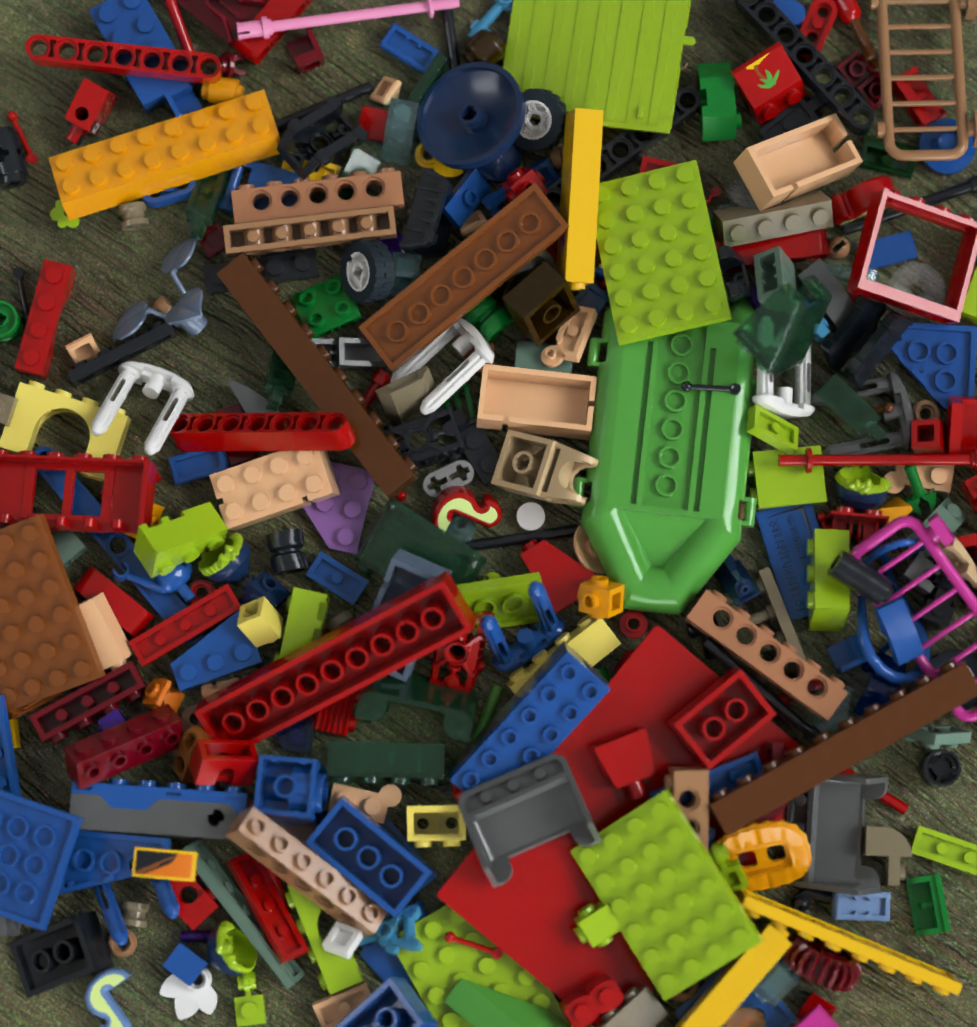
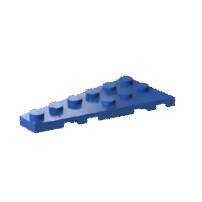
[58,830,171,895]

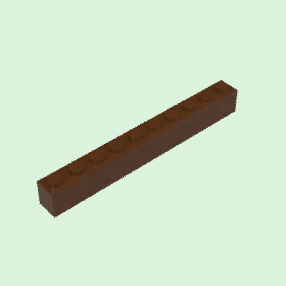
[216,253,419,499]
[709,659,977,836]

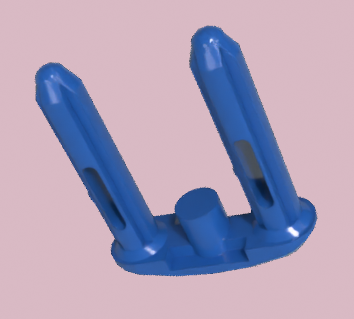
[480,581,564,672]
[93,834,180,946]

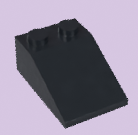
[9,911,114,998]

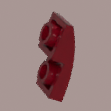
[834,50,894,110]

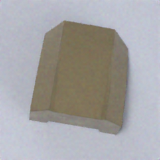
[375,366,436,424]

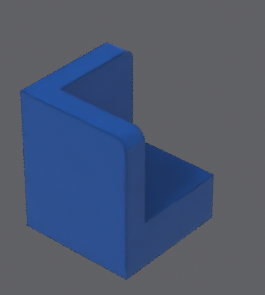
[164,82,203,117]
[827,634,867,674]
[163,942,210,986]

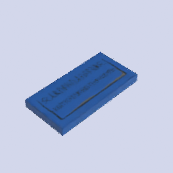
[755,504,819,621]

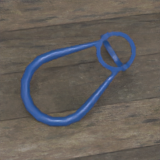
[857,538,931,685]

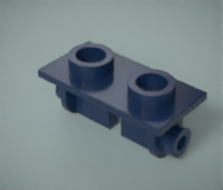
[714,554,762,606]

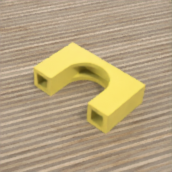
[0,380,131,483]

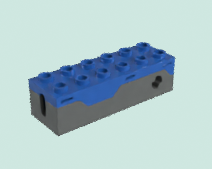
[447,641,611,802]
[69,778,254,840]

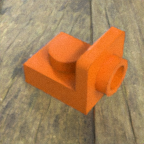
[141,678,185,713]

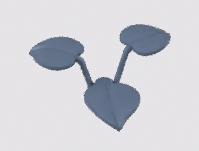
[113,236,207,344]

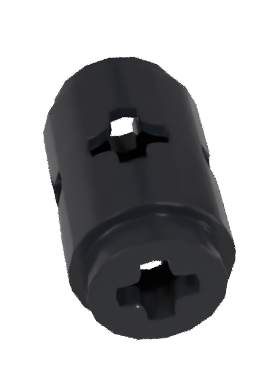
[0,126,29,189]

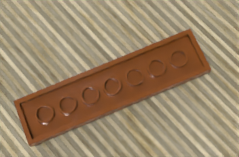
[358,183,569,372]

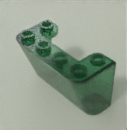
[733,275,832,374]

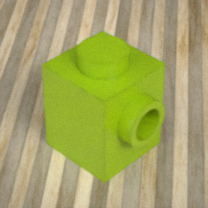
[573,901,620,948]

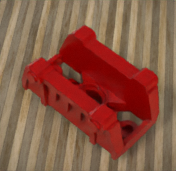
[429,610,495,692]

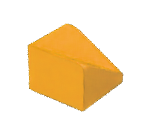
[877,497,913,526]

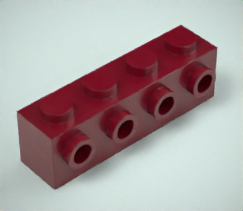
[29,661,147,745]
[64,704,183,790]

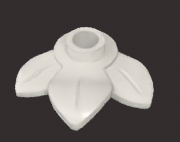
[160,968,217,1020]

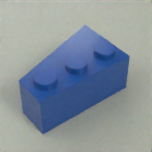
[170,610,264,693]

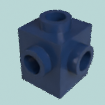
[239,571,291,611]

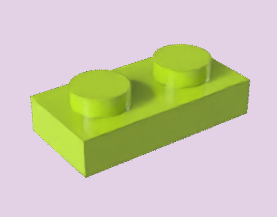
[747,404,799,455]

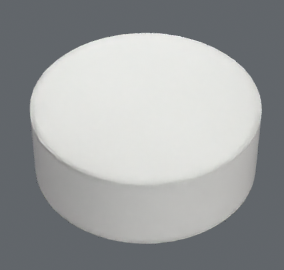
[516,502,545,531]

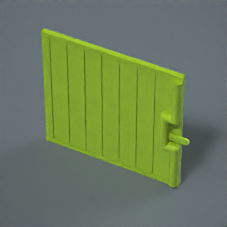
[503,0,696,134]

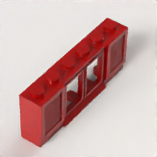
[0,450,157,534]

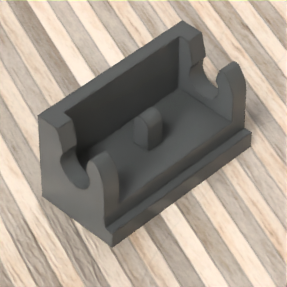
[896,551,940,597]

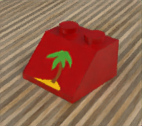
[731,41,807,125]

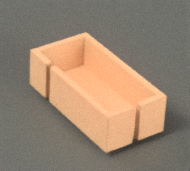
[733,113,863,211]
[476,364,597,440]
[209,451,341,531]

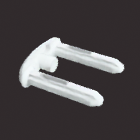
[752,315,815,419]
[390,318,494,415]
[91,361,194,456]

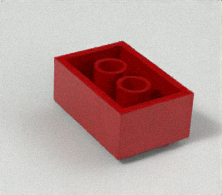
[667,667,777,770]

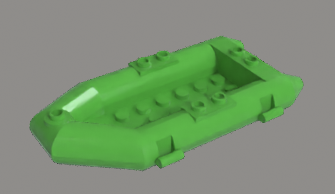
[571,299,759,615]

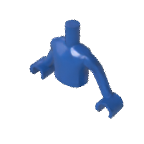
[112,562,195,603]

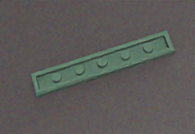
[182,838,306,989]

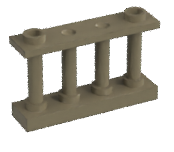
[708,567,806,684]

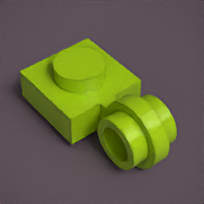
[708,842,749,892]
[234,971,267,1027]

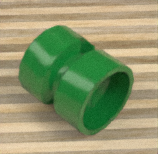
[462,294,513,344]
[0,301,24,344]

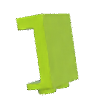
[747,445,827,511]

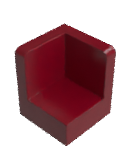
[287,27,325,75]

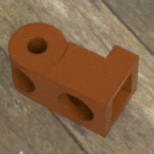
[172,726,210,783]

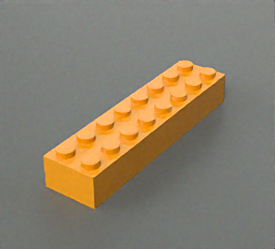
[48,89,281,221]

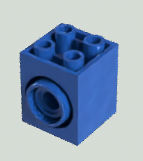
[254,755,328,827]

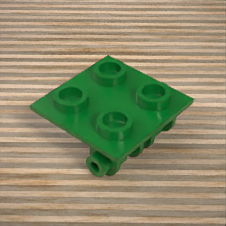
[291,275,362,338]

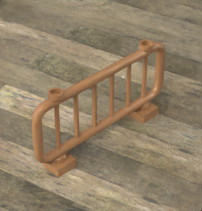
[869,0,977,161]

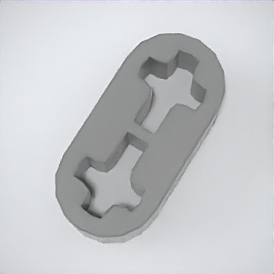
[423,460,474,499]

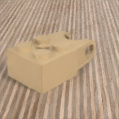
[491,429,599,506]

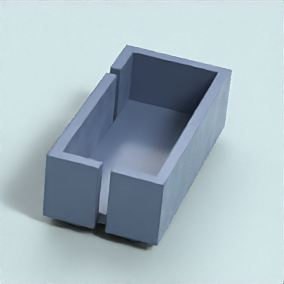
[372,549,453,682]

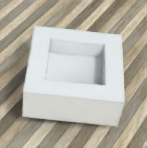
[322,921,364,960]

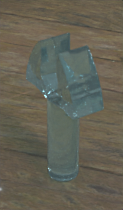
[826,264,880,282]

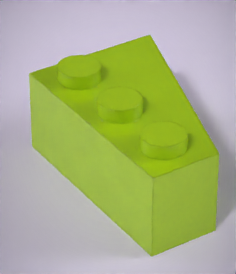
[134,502,228,579]
[806,529,850,632]
[273,587,330,662]

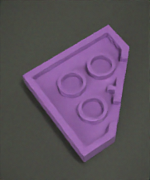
[304,461,375,555]

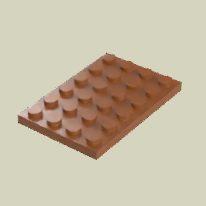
[0,513,106,711]

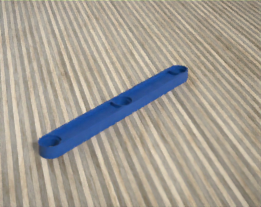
[35,446,205,645]

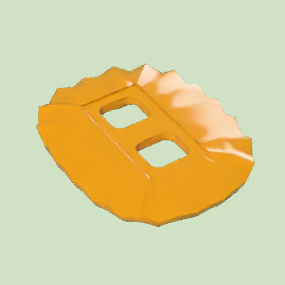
[716,819,812,892]

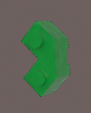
[697,62,741,141]

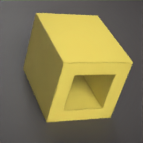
[237,596,284,648]

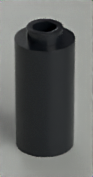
[827,550,894,605]

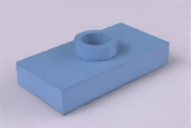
[831,891,891,921]

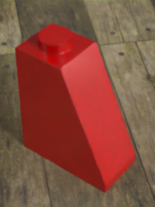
[519,539,597,615]

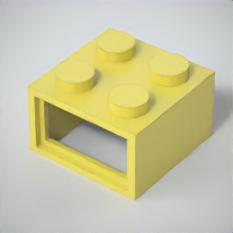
[407,805,466,848]

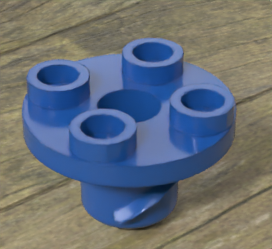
[919,119,976,176]

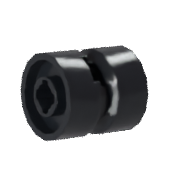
[266,529,309,575]
[918,749,961,787]

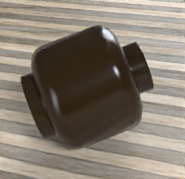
[463,29,506,64]

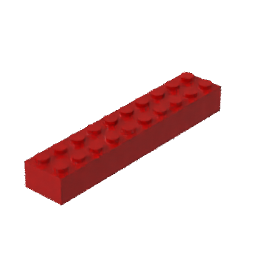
[194,570,477,756]

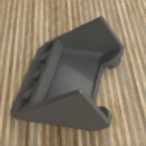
[458,754,602,888]
[784,773,888,896]

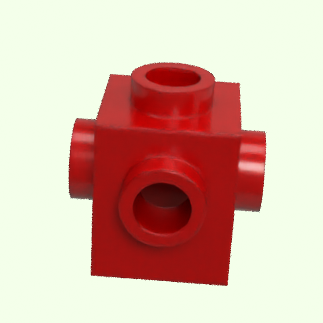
[501,167,548,202]

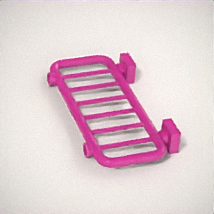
[850,512,977,722]

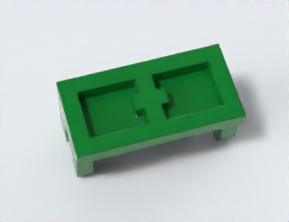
[905,873,951,936]

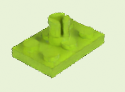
[456,572,541,633]

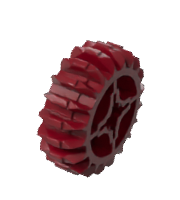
[783,934,863,992]

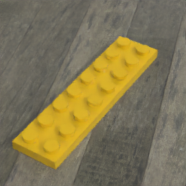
[736,888,963,996]

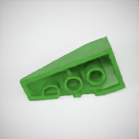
[443,978,570,1027]

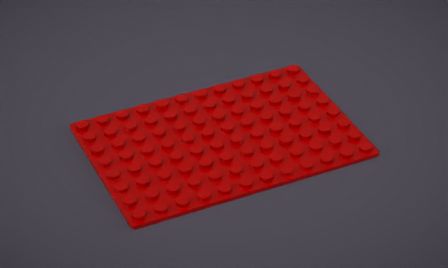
[437,626,799,1027]

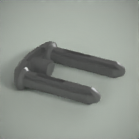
[811,371,913,455]

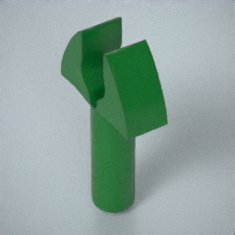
[904,466,936,516]

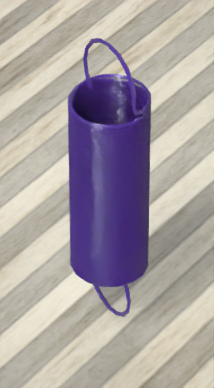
[172,930,211,942]

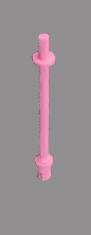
[236,0,460,40]

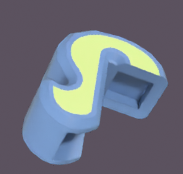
[85,968,133,1027]

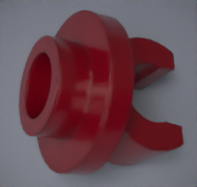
[216,52,246,78]

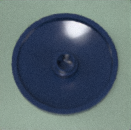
[417,62,526,170]

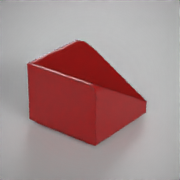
[795,991,837,1019]

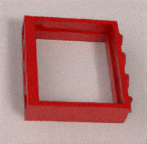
[846,188,977,325]

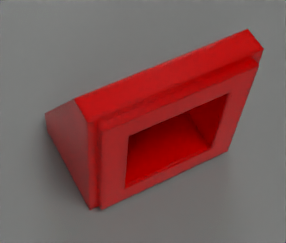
[359,106,390,143]

